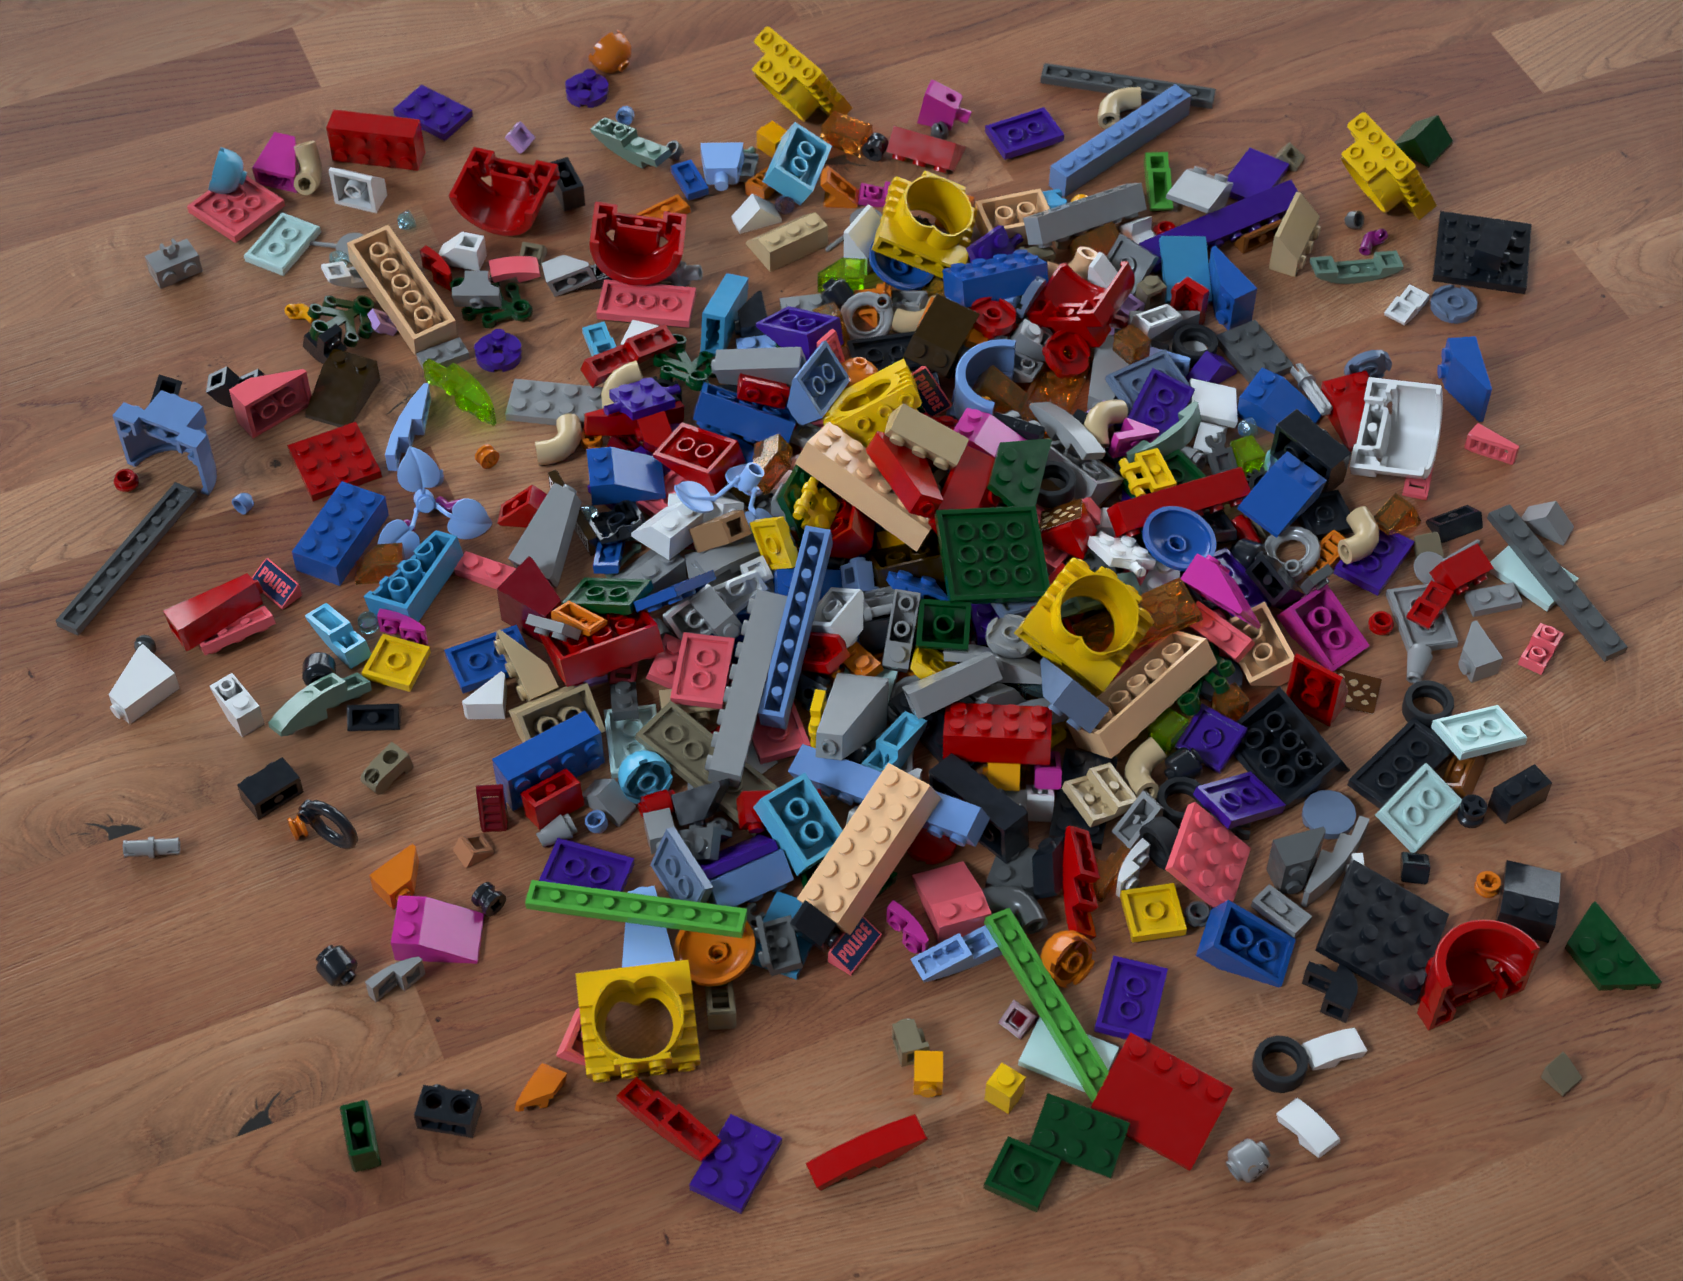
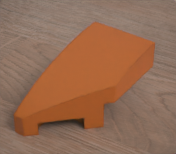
[854,288,879,329]
[515,1063,567,1112]

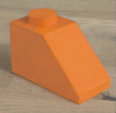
[369,843,419,910]

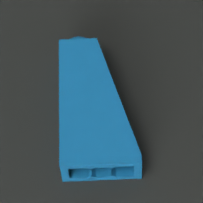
[700,273,749,357]

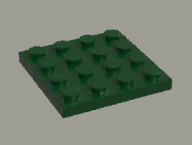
[934,506,1050,604]

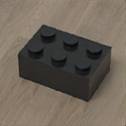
[1270,409,1351,493]

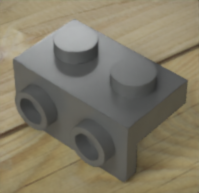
[678,823,733,863]
[753,915,804,976]

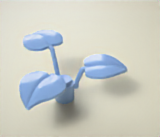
[377,446,492,561]
[674,462,773,533]

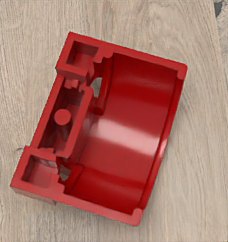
[449,147,560,236]
[589,202,687,286]
[1026,261,1135,347]
[1417,920,1540,1031]

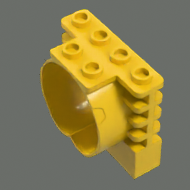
[752,27,853,124]
[1341,112,1437,220]
[872,171,978,278]
[822,358,922,448]
[1014,558,1154,698]
[575,959,701,1083]

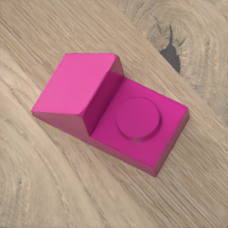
[1108,418,1160,458]

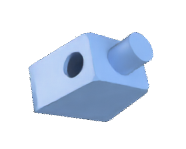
[700,142,744,191]

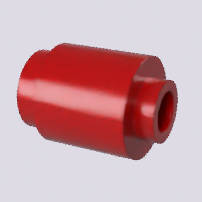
[638,789,675,818]

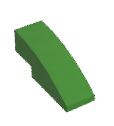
[1144,152,1173,211]

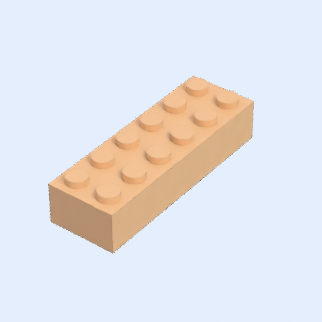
[347,225,457,356]
[795,422,935,552]
[1066,629,1217,759]
[797,763,941,935]

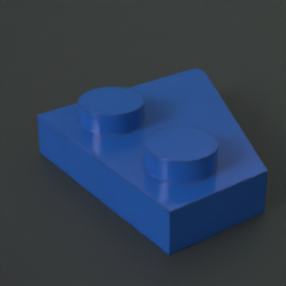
[886,570,948,601]

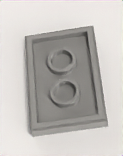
[1386,584,1458,651]

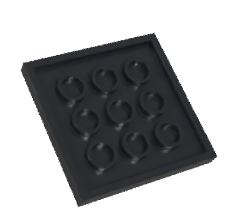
[1432,211,1532,294]
[1315,860,1449,1006]

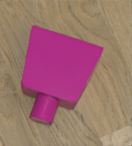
[917,79,972,131]

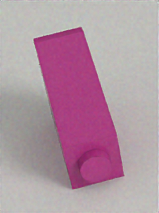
[252,132,299,193]

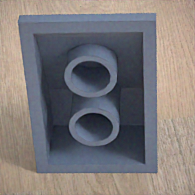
[1040,657,1110,733]

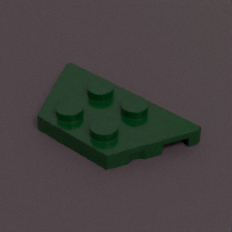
[987,439,1052,507]
[777,465,836,548]
[1565,901,1662,991]

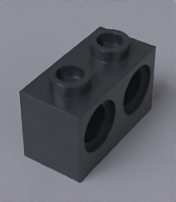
[414,1084,482,1138]

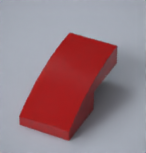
[420,245,453,291]
[1406,580,1454,630]

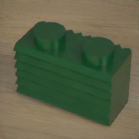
[339,1100,382,1172]

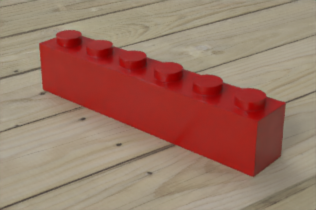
[1106,466,1251,538]

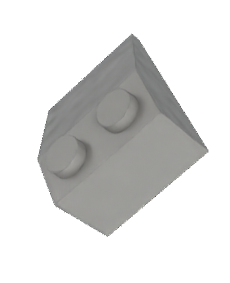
[1166,166,1233,213]

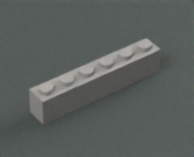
[1023,183,1147,248]

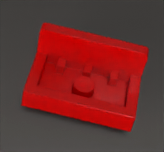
[1170,276,1210,325]
[737,373,790,409]
[801,632,850,674]

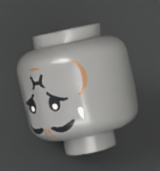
[1226,1138,1271,1183]

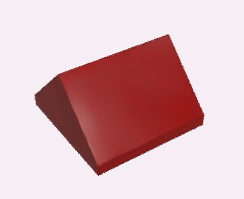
[1040,501,1097,560]

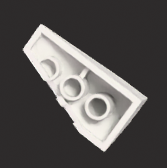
[662,570,768,640]

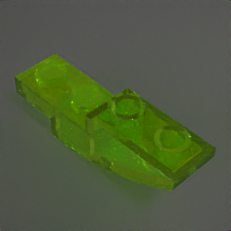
[422,358,496,426]

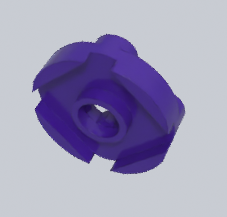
[565,69,609,108]
[474,329,522,372]

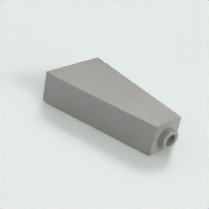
[1087,335,1143,411]
[711,347,807,390]
[508,483,582,588]
[902,651,1004,719]

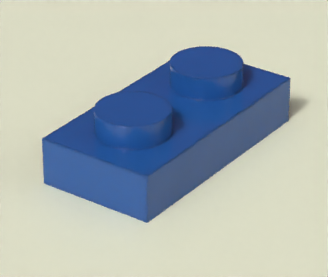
[671,159,709,201]
[593,540,625,575]

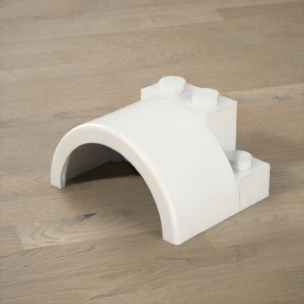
[1349,377,1443,479]

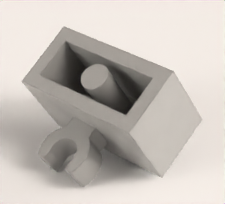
[145,239,203,289]

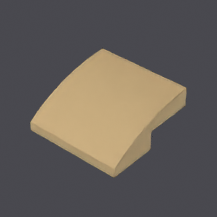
[1062,763,1137,827]

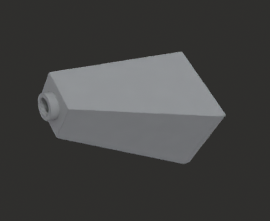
[815,673,889,760]

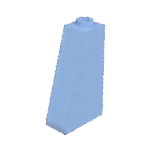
[622,886,675,968]

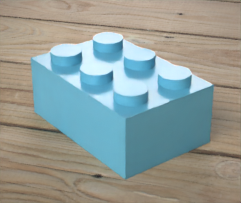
[762,122,832,205]
[753,773,843,876]

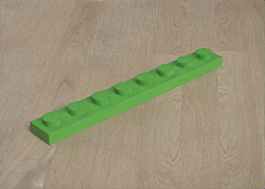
[525,880,748,938]
[984,908,1109,1103]

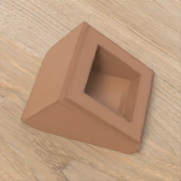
[453,833,495,868]

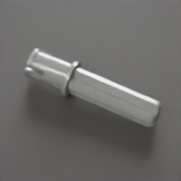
[1290,363,1333,416]

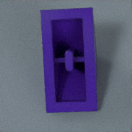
[1185,351,1237,384]

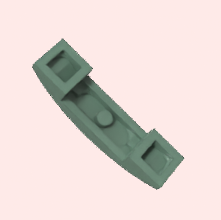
[1309,250,1404,284]
[1126,401,1202,463]

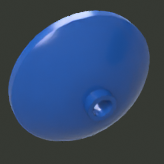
[869,241,934,291]
[1142,506,1216,571]

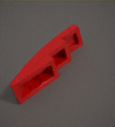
[584,401,685,436]
[1063,825,1100,940]
[616,1076,721,1163]
[806,1114,928,1191]

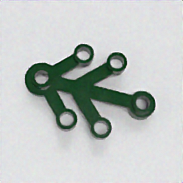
[450,275,533,329]
[307,295,375,347]
[653,334,716,391]
[1174,642,1235,716]

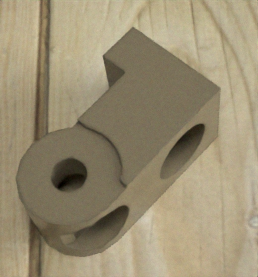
[360,742,414,795]

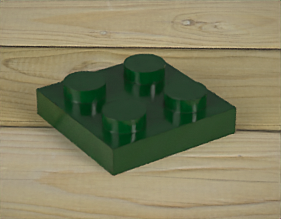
[983,1136,1061,1213]

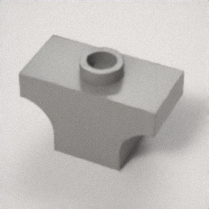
[452,271,502,309]

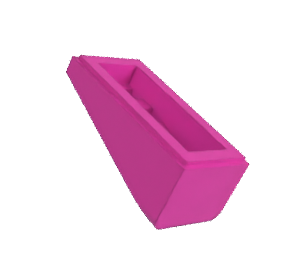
[1033,751,1062,790]

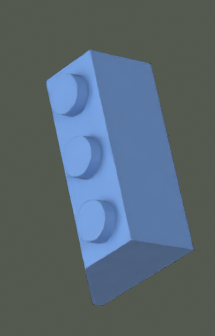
[787,340,849,426]
[708,848,794,908]

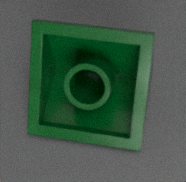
[1394,115,1453,168]
[916,599,972,652]

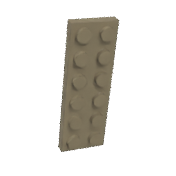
[635,701,778,836]

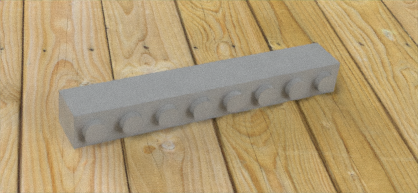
[704,589,787,788]

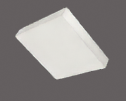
[1189,378,1238,428]

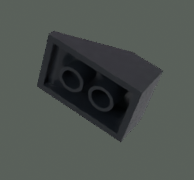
[1495,860,1561,943]

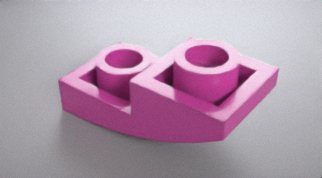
[858,181,891,207]
[377,608,428,646]
[886,900,929,954]

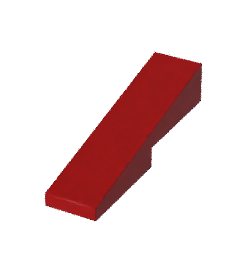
[580,324,677,388]

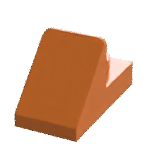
[820,166,859,208]

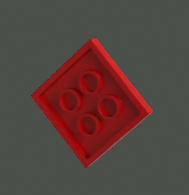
[287,422,382,501]

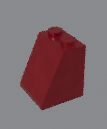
[497,556,562,644]

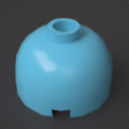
[208,147,247,194]
[618,750,673,804]

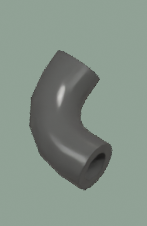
[982,885,1048,934]

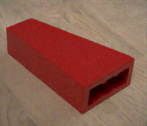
[866,431,943,519]
[163,573,263,652]

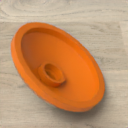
[673,921,756,986]

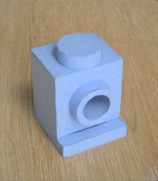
[840,557,878,592]

